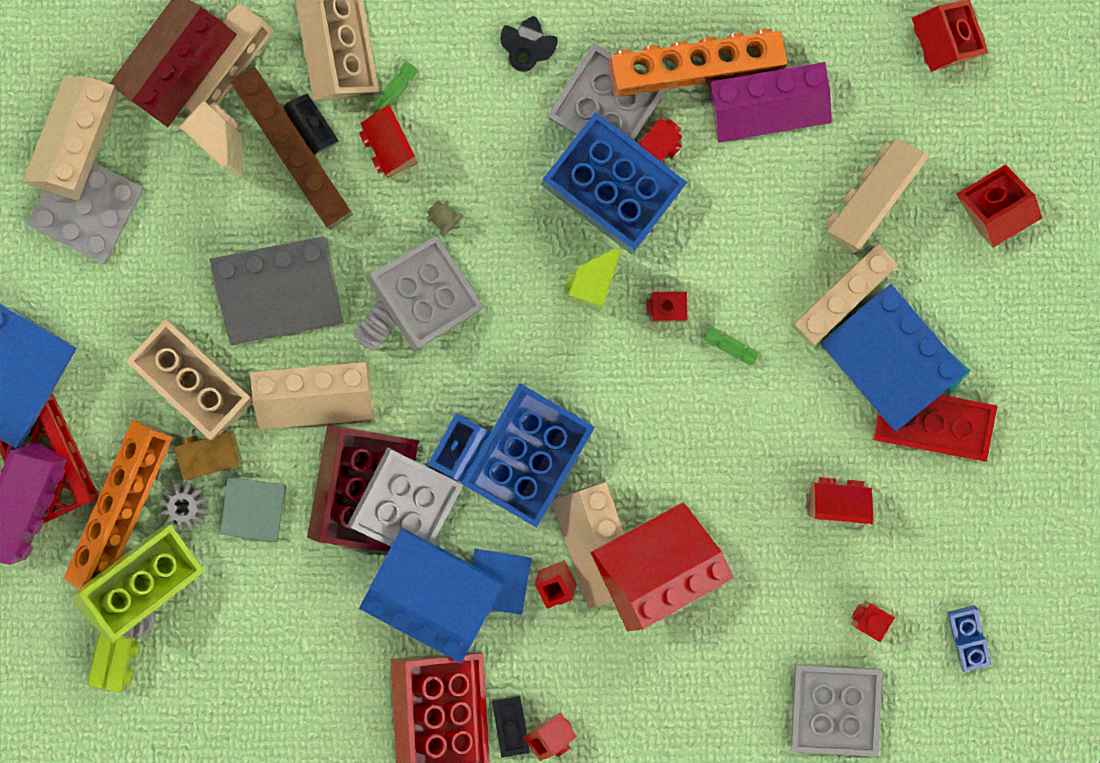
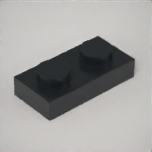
[283,93,339,155]
[492,695,530,758]

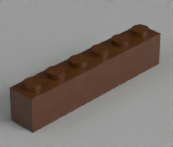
[230,66,354,230]

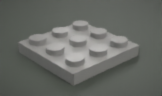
[547,43,667,141]
[27,162,145,265]
[366,235,484,351]
[348,448,463,546]
[791,664,883,757]

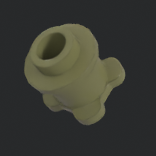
[427,200,463,237]

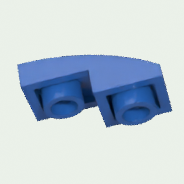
[947,605,991,672]

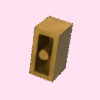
[174,429,243,481]

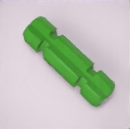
[374,62,418,110]
[704,327,758,365]

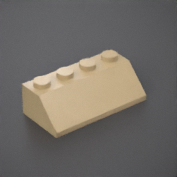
[295,0,379,101]
[22,77,118,201]
[179,100,244,179]
[824,139,929,254]
[126,319,253,441]
[250,362,374,430]
[552,481,624,608]

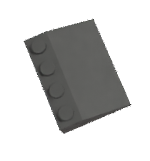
[210,236,344,345]

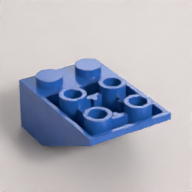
[428,413,491,483]

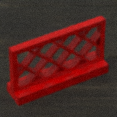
[0,394,99,524]

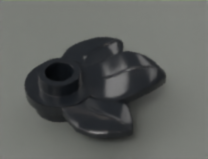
[500,16,558,72]

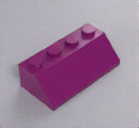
[708,62,832,143]
[0,443,67,565]

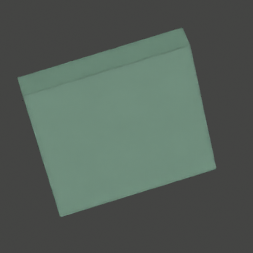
[220,477,286,542]

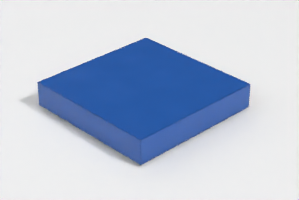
[472,548,532,615]

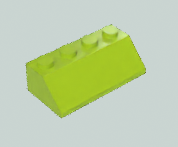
[564,248,622,312]
[69,525,205,642]

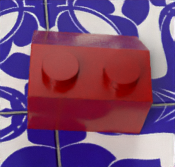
[911,0,989,72]
[359,104,418,178]
[957,164,1042,248]
[808,477,874,524]

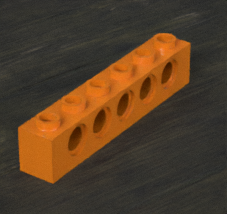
[608,29,788,97]
[63,419,173,589]

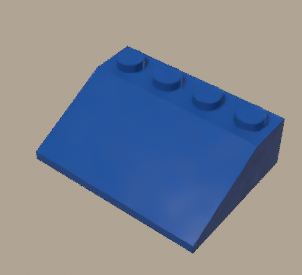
[541,111,687,255]
[820,284,967,432]
[0,303,77,449]
[461,383,595,528]
[359,527,505,663]

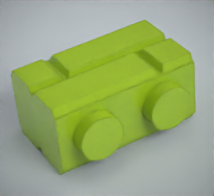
[87,631,141,693]

